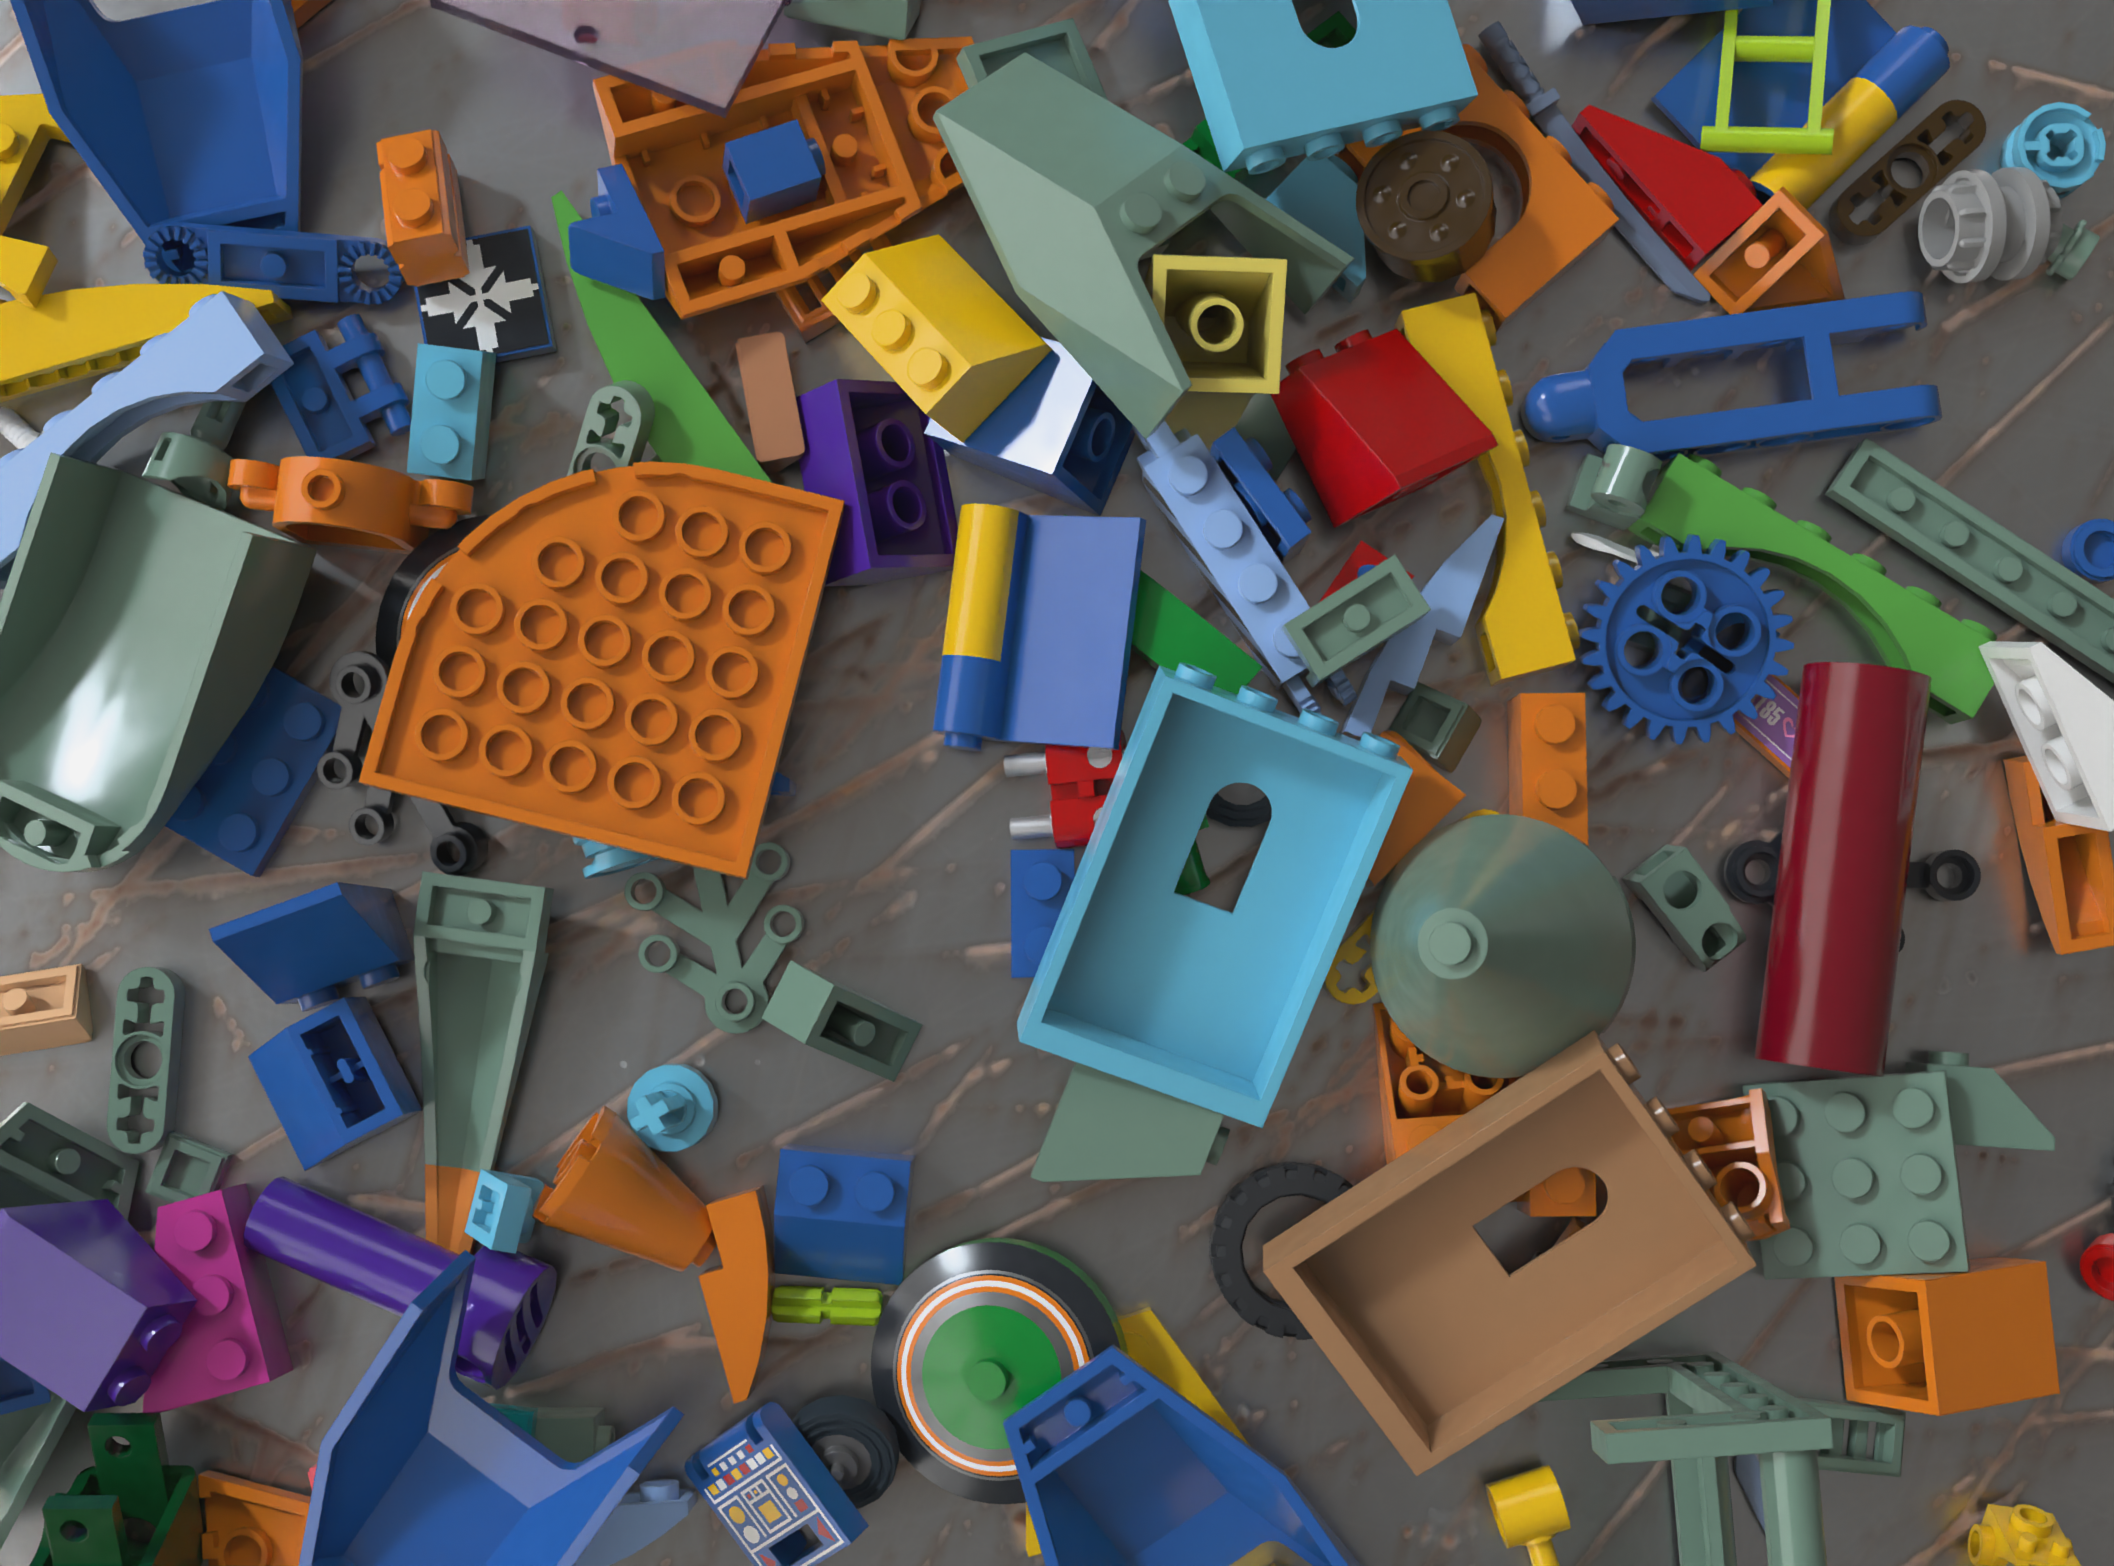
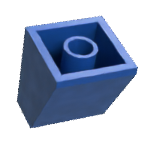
[924,337,1136,516]

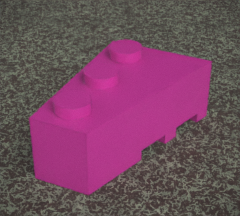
[142,1183,294,1413]

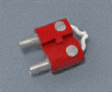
[1004,730,1127,849]

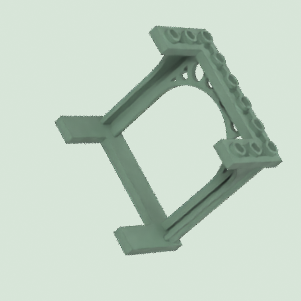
[1538,1352,1834,1566]

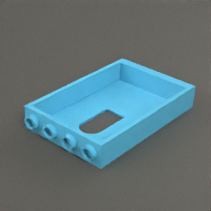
[1168,0,1478,175]
[1017,662,1413,1128]

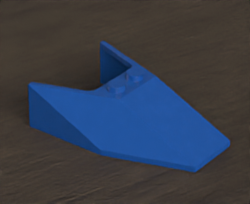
[10,0,303,272]
[298,1250,685,1566]
[1003,1344,1361,1566]

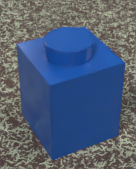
[722,119,826,224]

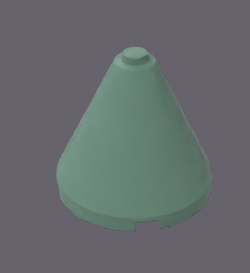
[1370,814,1636,1078]

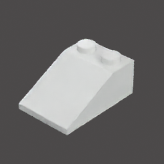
[1979,641,2114,832]

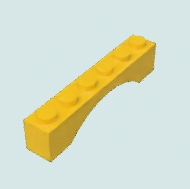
[1393,292,1580,686]

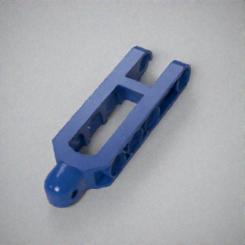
[1521,291,1942,462]

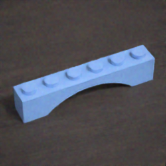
[0,291,294,590]

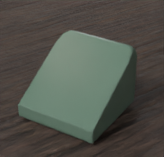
[1235,393,1296,482]
[1389,681,1482,773]

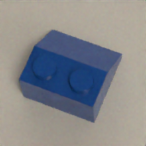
[774,1144,915,1285]

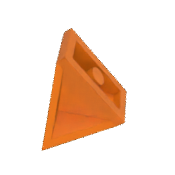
[1693,186,1845,315]

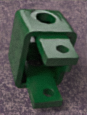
[29,1412,204,1566]

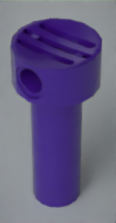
[243,1176,557,1390]

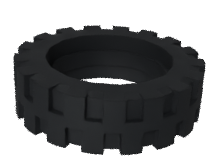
[1209,1162,1354,1340]

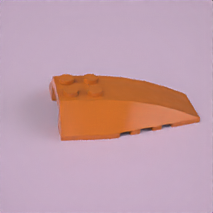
[593,36,974,320]

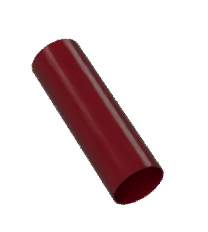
[1755,662,1932,1077]

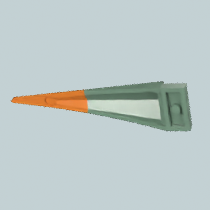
[413,871,554,1254]

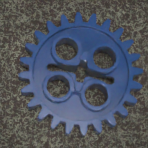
[1578,534,1794,744]

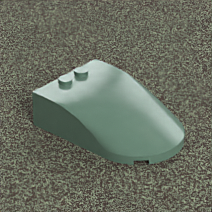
[0,452,317,872]

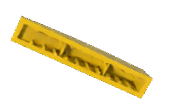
[0,284,294,403]

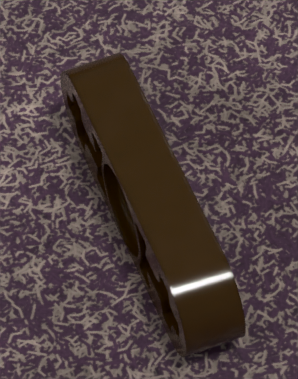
[1829,100,1986,245]

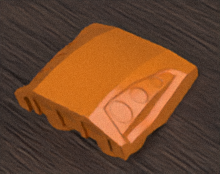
[1666,1088,1791,1242]

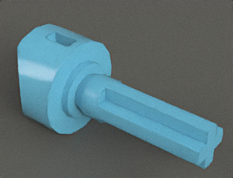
[627,1063,718,1152]

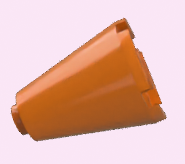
[532,1106,716,1272]

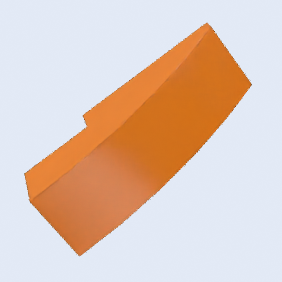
[2003,755,2114,955]
[698,1185,775,1404]

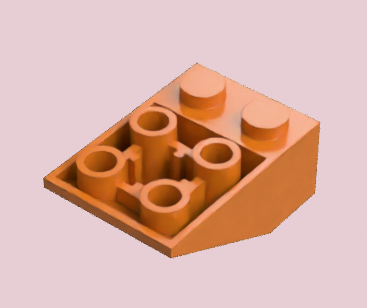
[1373,1003,1524,1202]

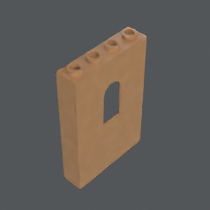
[1263,1030,1757,1476]

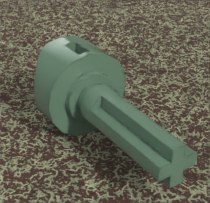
[142,401,247,511]

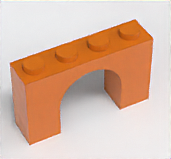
[1334,44,1619,333]

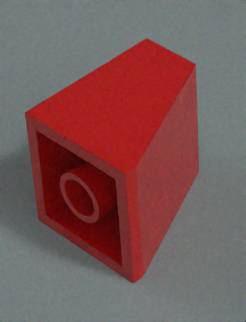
[1270,328,1499,528]

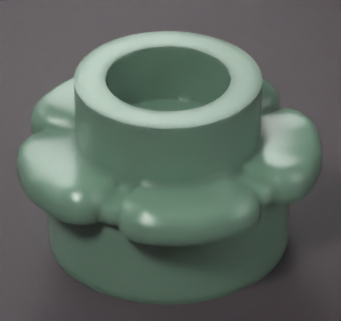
[2046,219,2100,281]

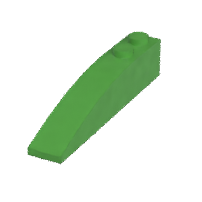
[551,190,772,483]

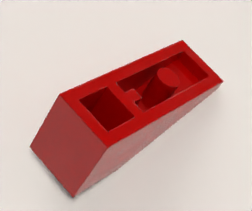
[1572,104,1763,272]

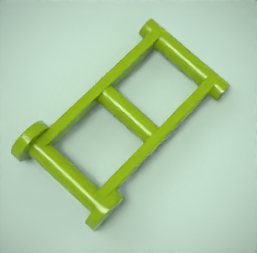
[1700,0,1834,155]

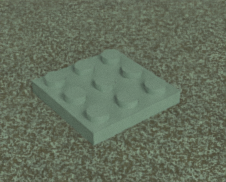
[1743,1070,1970,1280]

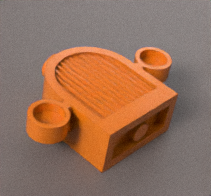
[227,456,474,554]

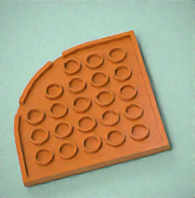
[359,461,845,880]

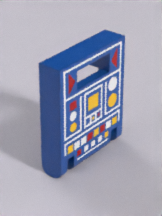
[684,1402,869,1566]

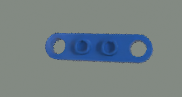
[143,222,404,305]

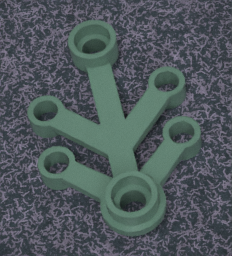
[624,842,804,1034]

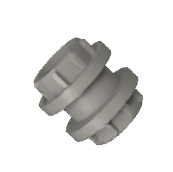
[1918,167,2063,284]

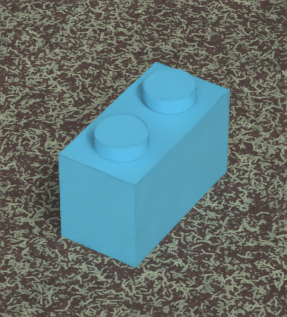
[407,343,496,481]

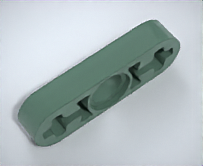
[567,380,655,476]
[106,967,186,1154]

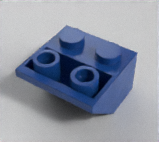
[248,997,422,1171]

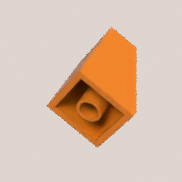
[1834,1257,2060,1416]

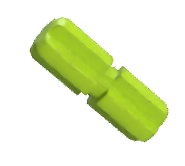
[771,1285,883,1326]

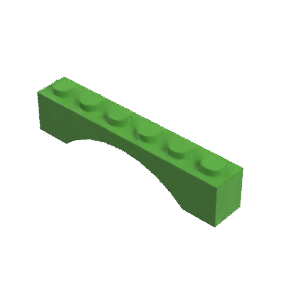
[1627,453,1997,724]

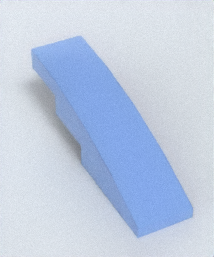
[1339,514,1504,741]

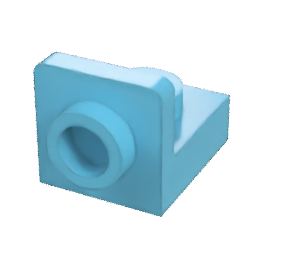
[465,1169,544,1254]

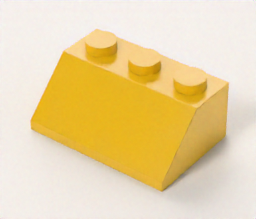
[821,234,1052,443]

